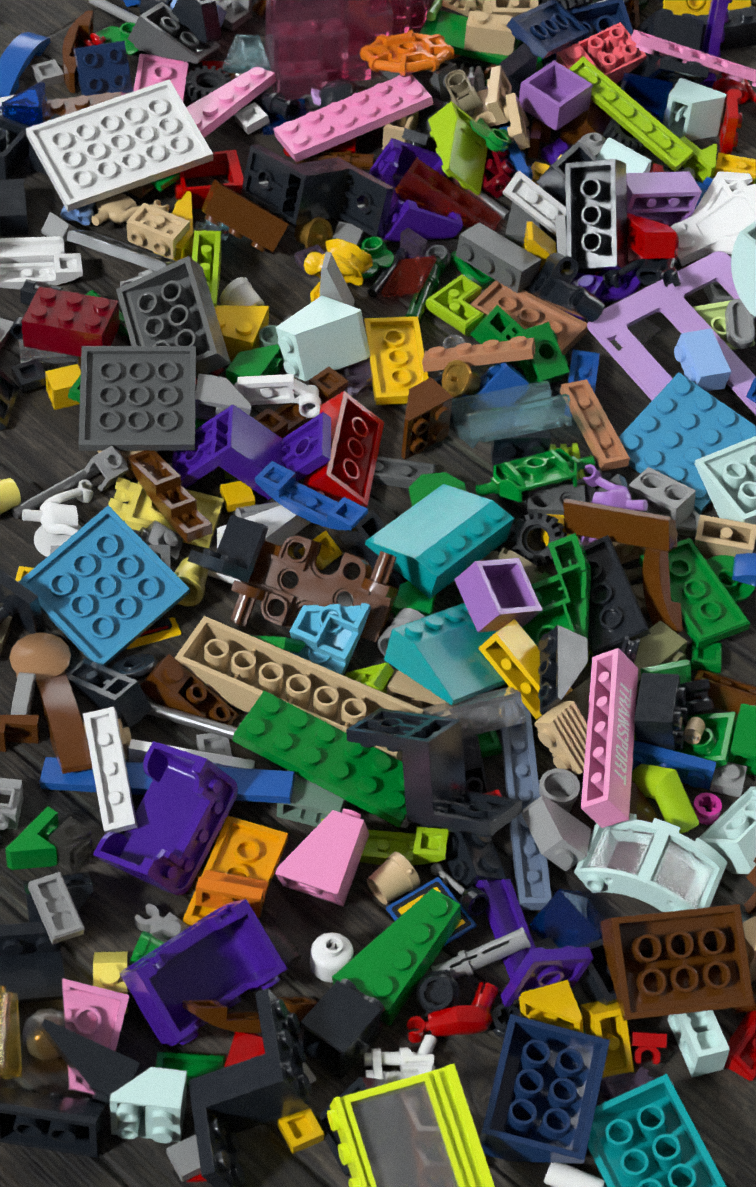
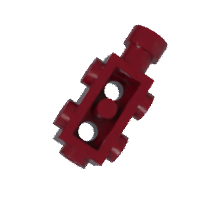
[481,148,515,198]

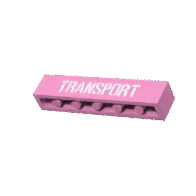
[581,648,638,828]

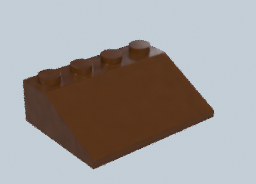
[600,904,754,1020]

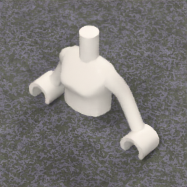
[22,479,93,536]

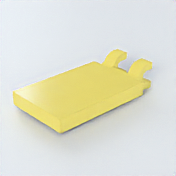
[108,477,224,549]

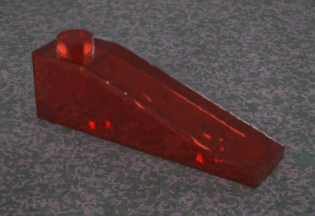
[395,158,502,231]

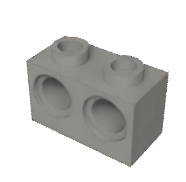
[628,467,696,528]

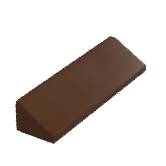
[563,499,678,552]
[693,669,756,714]

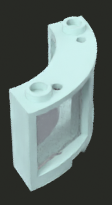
[574,813,728,912]

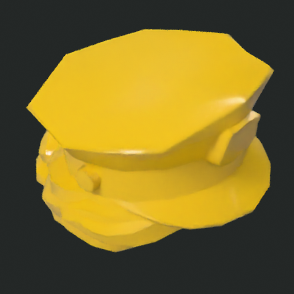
[304,238,373,286]

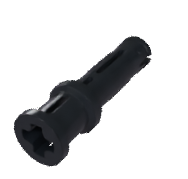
[251,91,301,121]

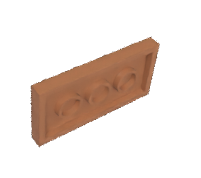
[470,280,588,355]

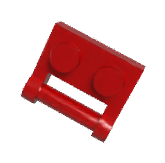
[719,89,742,155]

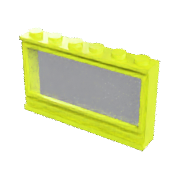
[327,1064,495,1187]

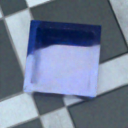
[620,72,673,124]

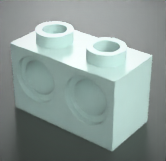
[668,1010,730,1077]

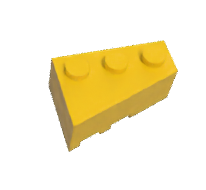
[214,305,269,361]

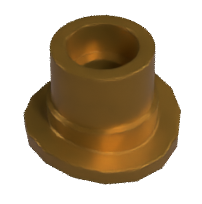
[295,217,333,253]
[442,360,481,399]

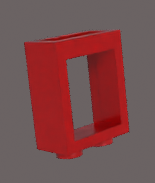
[174,150,244,209]

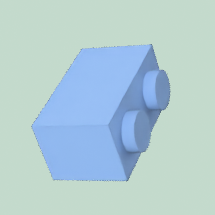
[674,329,731,392]

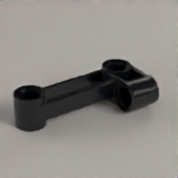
[529,253,605,322]

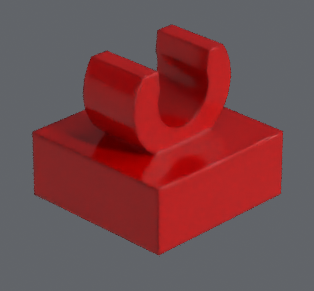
[629,1031,667,1064]

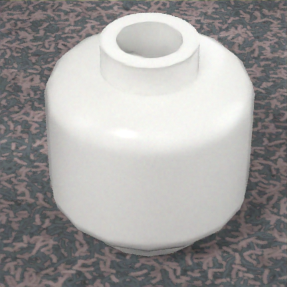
[310,932,354,983]

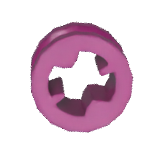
[693,793,722,825]

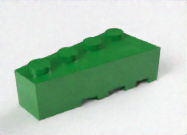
[332,888,461,1026]

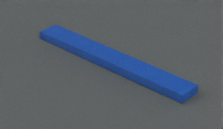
[39,757,295,804]

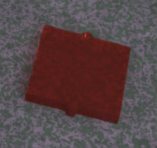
[382,256,437,296]

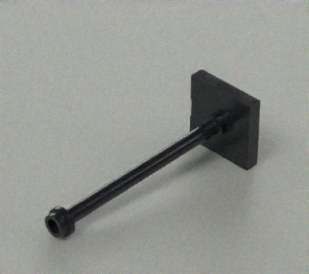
[0,569,45,634]

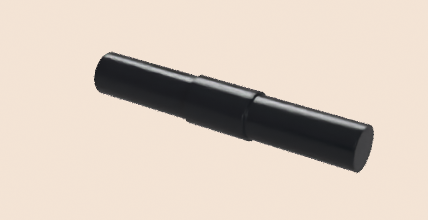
[368,247,408,297]

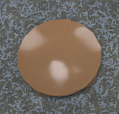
[9,633,71,680]

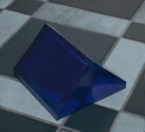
[2,81,46,127]
[530,889,606,948]

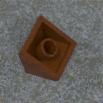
[559,99,612,145]

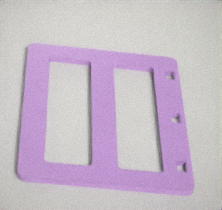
[587,251,756,415]

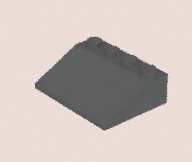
[116,256,231,377]

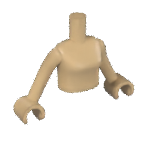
[91,193,169,226]

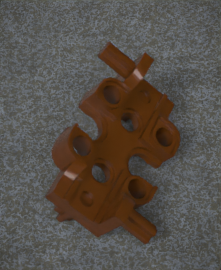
[230,536,398,643]

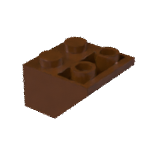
[401,377,453,460]

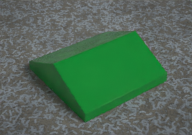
[678,712,737,769]

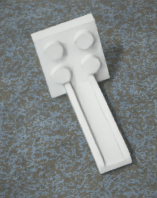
[0,236,64,264]

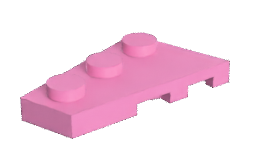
[62,979,129,1095]

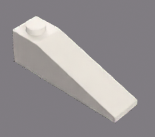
[217,491,324,548]

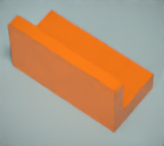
[196,870,268,918]

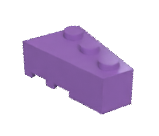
[626,171,702,225]

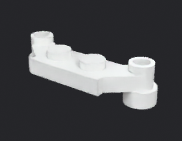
[233,374,321,418]

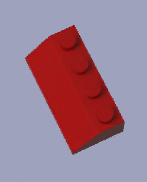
[303,391,384,507]

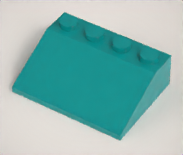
[365,484,514,598]
[384,603,507,705]
[587,1074,727,1187]

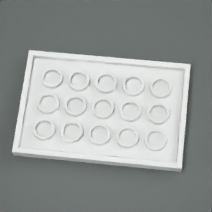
[26,79,213,211]

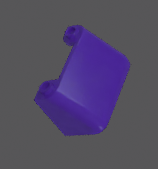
[369,138,463,243]
[93,741,238,896]

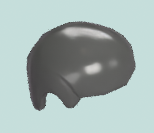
[22,1008,65,1061]

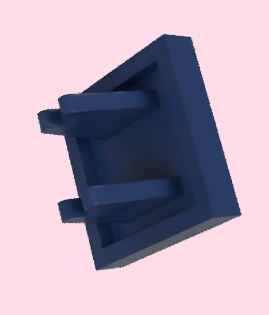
[74,41,133,96]

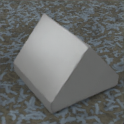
[41,212,79,243]

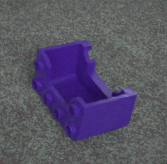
[119,899,287,1046]

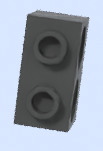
[524,484,585,529]

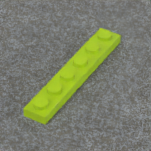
[569,56,694,172]

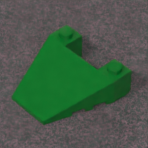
[522,533,591,647]

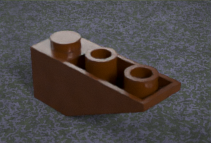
[140,654,239,725]

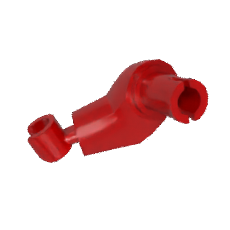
[407,982,498,1043]

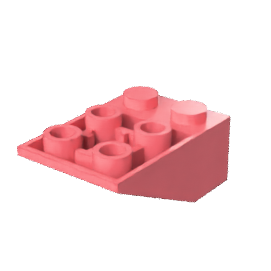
[556,22,647,84]

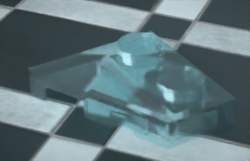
[222,34,271,73]

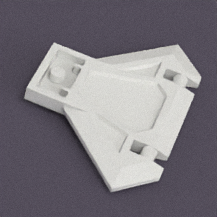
[671,172,756,266]

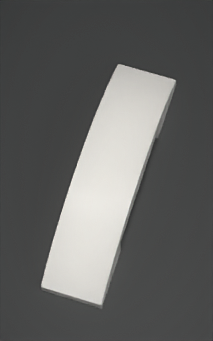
[0,253,83,289]

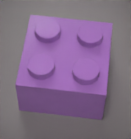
[519,60,593,131]
[454,558,543,632]

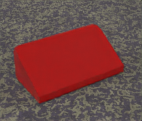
[725,1010,756,1081]

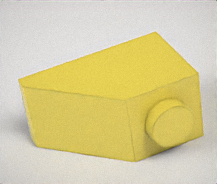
[93,951,128,1013]

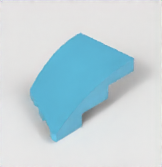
[289,603,371,675]

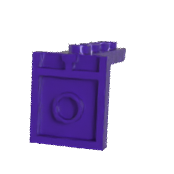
[657,0,732,90]
[476,879,593,1007]

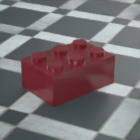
[21,287,120,357]

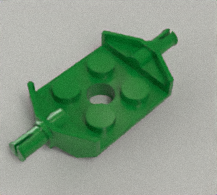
[476,448,595,502]

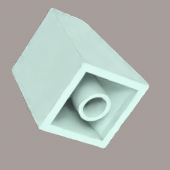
[276,295,370,381]

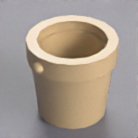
[367,852,420,905]

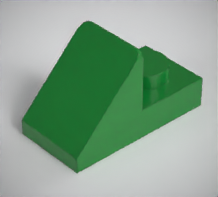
[5,807,59,870]

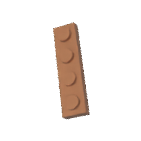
[422,336,536,372]
[560,379,630,471]

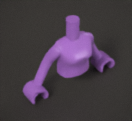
[577,464,648,546]

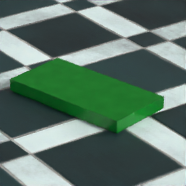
[419,10,521,65]
[638,538,750,649]

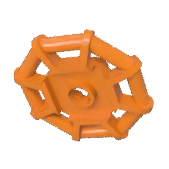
[360,30,454,76]

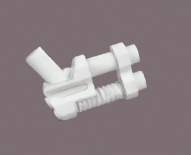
[364,1034,437,1084]

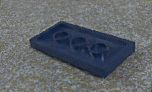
[506,0,590,59]

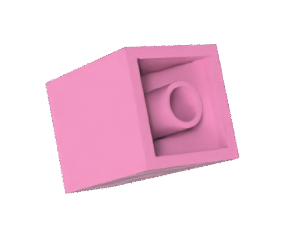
[275,809,369,907]

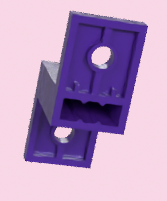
[172,404,331,500]

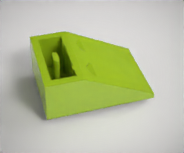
[428,101,488,196]

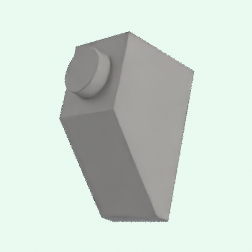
[195,373,251,420]
[522,795,591,871]

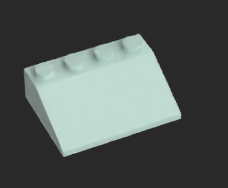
[695,436,756,525]

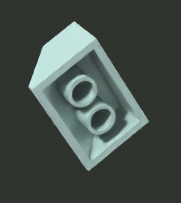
[699,786,756,874]

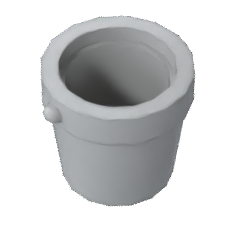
[539,768,580,813]

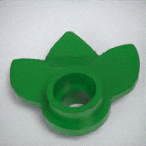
[96,22,140,55]
[469,118,512,152]
[361,237,394,279]

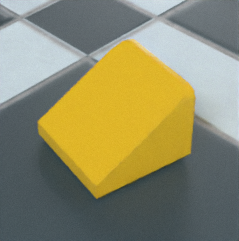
[298,530,343,570]

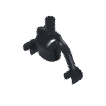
[603,250,681,288]

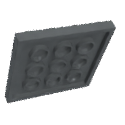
[79,346,196,451]

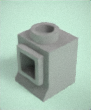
[84,446,128,493]
[0,778,24,830]

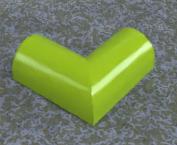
[425,275,484,337]
[632,764,699,834]

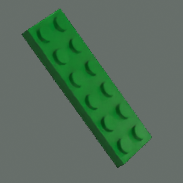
[232,691,407,828]

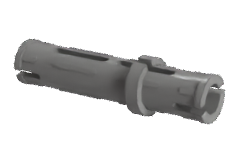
[431,927,531,979]

